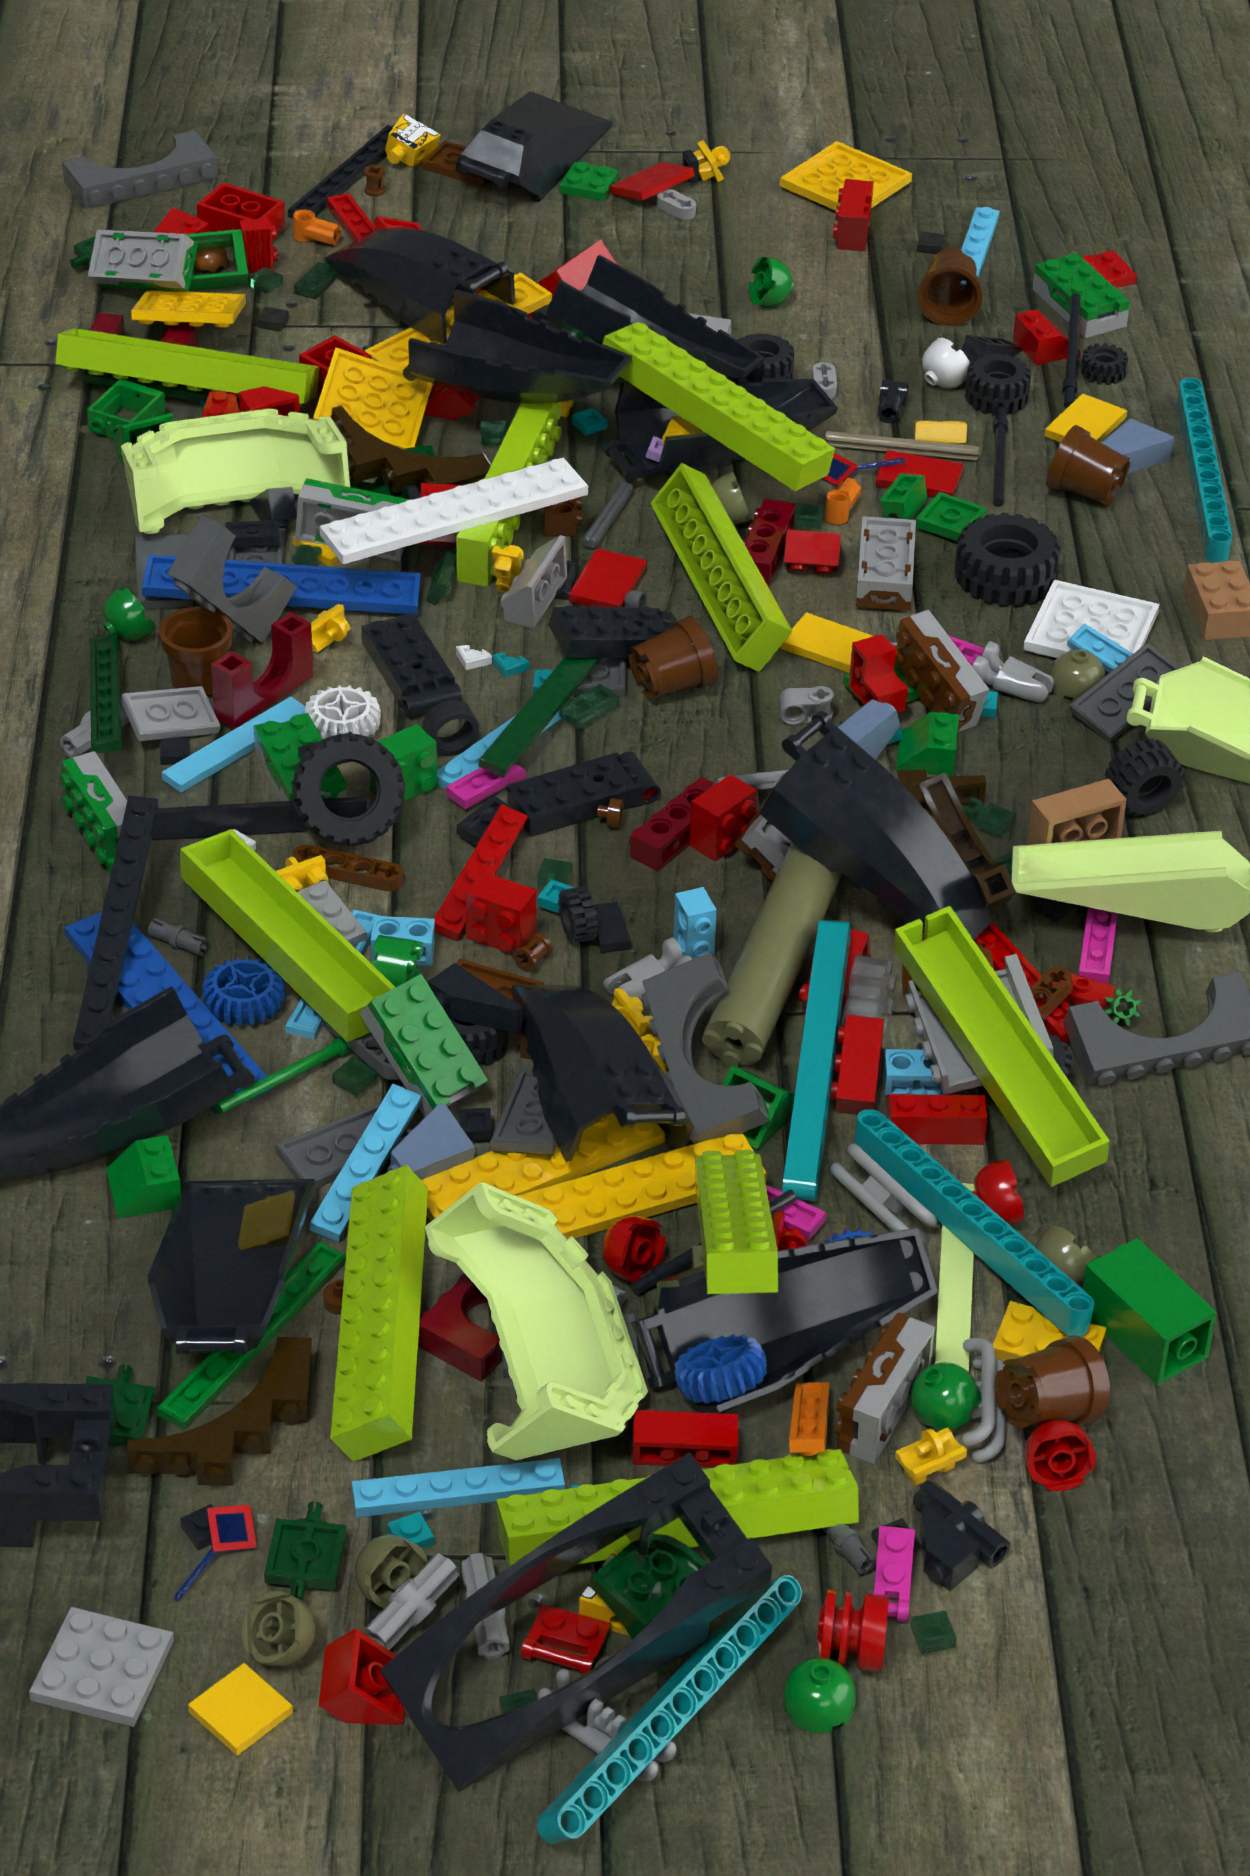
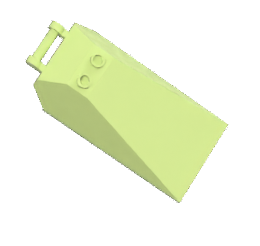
[1127,657,1250,784]
[1012,831,1250,932]

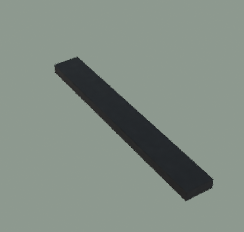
[288,125,394,218]
[151,796,367,840]

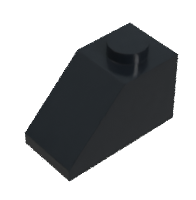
[250,487,297,528]
[919,1506,981,1591]

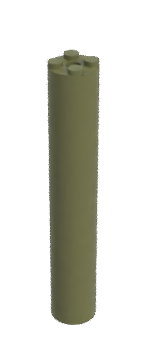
[702,842,843,1068]

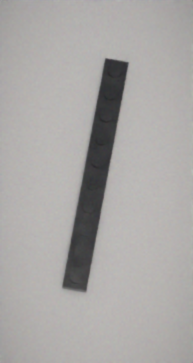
[73,795,159,1050]

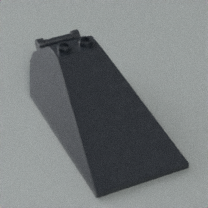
[455,91,612,202]
[148,1179,315,1355]

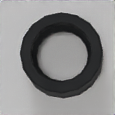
[422,700,479,756]

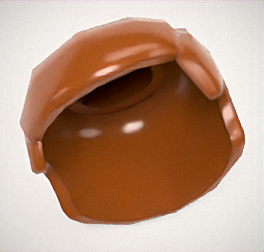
[194,248,229,273]

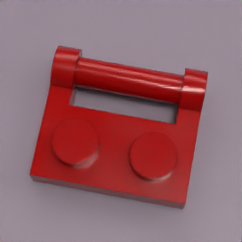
[521,1604,610,1675]

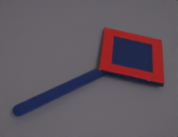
[821,453,906,487]
[174,1504,257,1601]

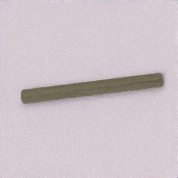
[825,431,979,461]

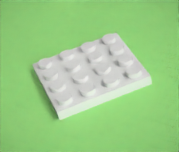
[1023,580,1159,658]

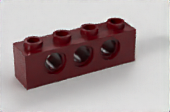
[743,498,795,586]
[629,776,714,872]

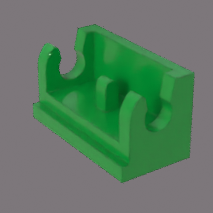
[879,473,928,520]

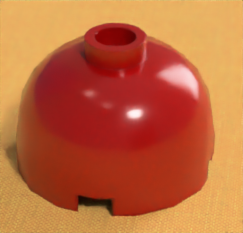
[971,1159,1025,1225]
[602,1215,666,1283]
[1024,1420,1096,1491]

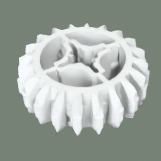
[305,685,381,739]

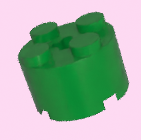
[371,935,423,987]

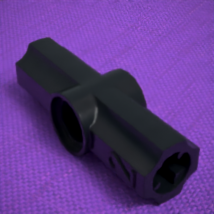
[913,1480,1011,1567]

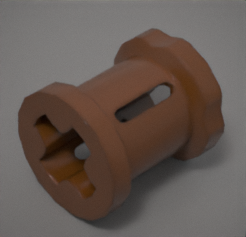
[364,165,385,197]
[513,933,553,972]

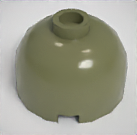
[711,471,752,526]
[1050,649,1105,702]
[1035,1225,1096,1287]
[355,1534,428,1609]
[241,1591,316,1667]

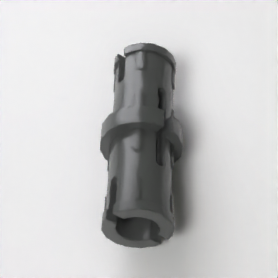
[148,918,209,957]
[821,1524,876,1574]

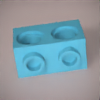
[673,887,717,959]
[371,916,435,966]
[883,1049,948,1095]

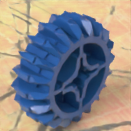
[202,956,286,1028]
[675,1334,767,1404]

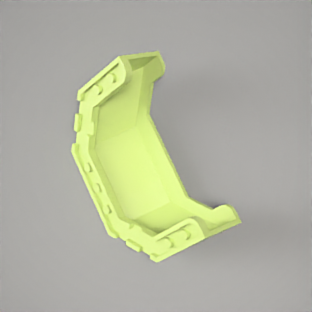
[121,409,350,534]
[425,1182,648,1460]

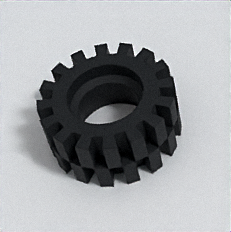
[1081,343,1128,385]
[558,886,598,944]

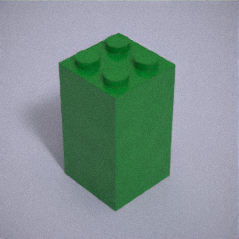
[1083,1238,1217,1386]

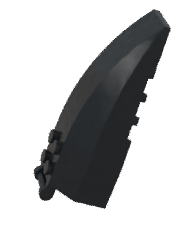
[325,228,515,345]
[531,255,765,380]
[403,289,632,404]
[603,378,838,483]
[759,711,993,940]
[511,985,694,1162]
[0,986,255,1180]
[630,1228,938,1412]

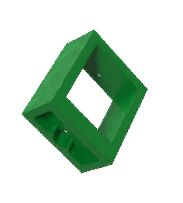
[186,229,248,290]
[87,379,166,439]

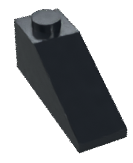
[961,335,1022,362]
[428,963,522,1033]

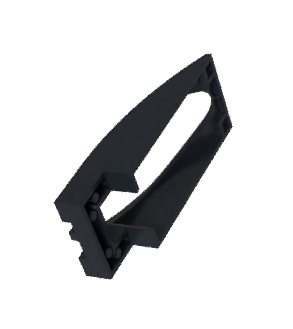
[0,1383,116,1547]
[380,1453,772,1792]

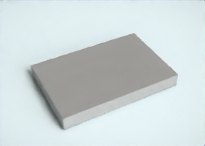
[121,686,221,741]

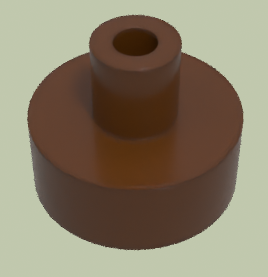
[597,798,624,829]
[323,1279,344,1315]

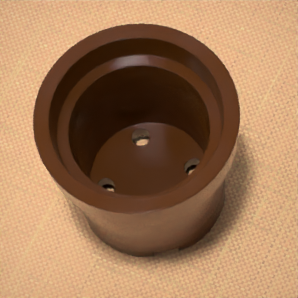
[917,248,982,326]
[1046,425,1131,506]
[159,607,233,698]
[629,616,718,700]
[994,1335,1110,1428]

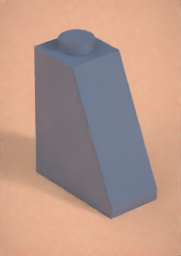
[1102,418,1175,473]
[838,699,900,759]
[388,1102,475,1180]

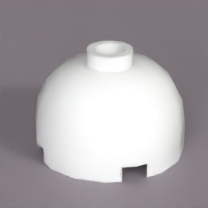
[922,338,970,389]

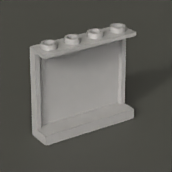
[905,954,1054,1095]

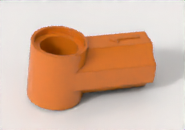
[293,209,341,246]
[825,478,862,525]

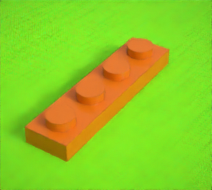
[789,1382,830,1456]

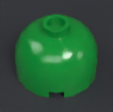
[748,257,794,307]
[103,585,156,642]
[910,1362,981,1431]
[782,1657,856,1733]

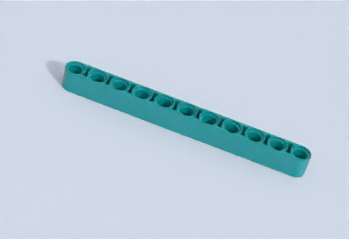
[1177,378,1232,563]
[783,920,851,1201]
[854,1109,1094,1336]
[537,1575,802,1845]

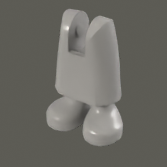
[972,641,1055,703]
[603,937,692,1001]

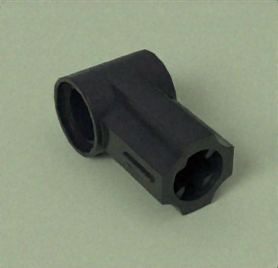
[877,380,908,424]

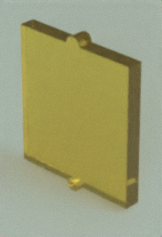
[238,1191,295,1250]

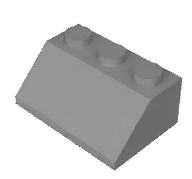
[501,535,567,629]

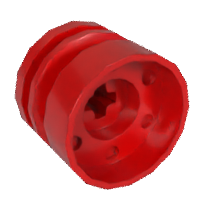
[816,1589,889,1673]

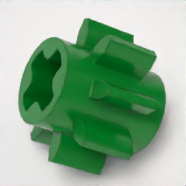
[1103,988,1141,1026]

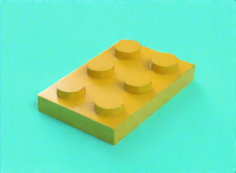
[993,1301,1107,1361]

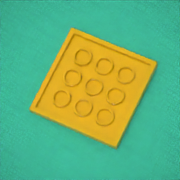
[779,141,912,211]
[131,290,246,327]
[313,348,432,450]

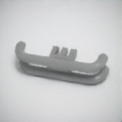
[830,1143,937,1232]
[962,1338,1005,1463]
[538,1669,676,1782]

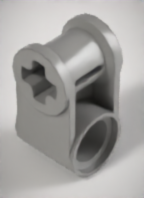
[779,686,834,725]

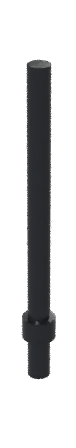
[1062,294,1081,408]
[993,407,1008,507]
[630,1189,797,1296]

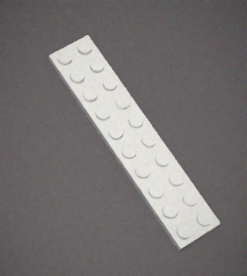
[320,458,588,564]

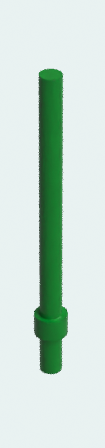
[214,1037,352,1114]

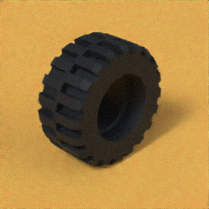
[955,513,1060,607]
[292,733,406,847]

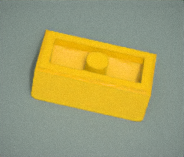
[913,420,967,443]

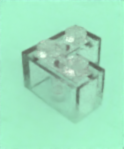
[842,955,897,1036]

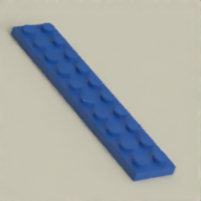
[142,554,421,615]
[64,912,272,1114]

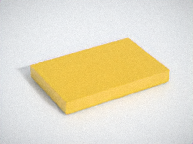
[1044,394,1128,443]
[780,612,873,673]

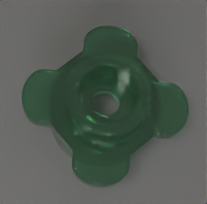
[292,545,322,566]

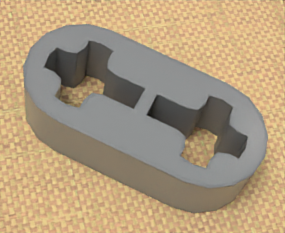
[657,189,696,220]
[812,362,837,399]

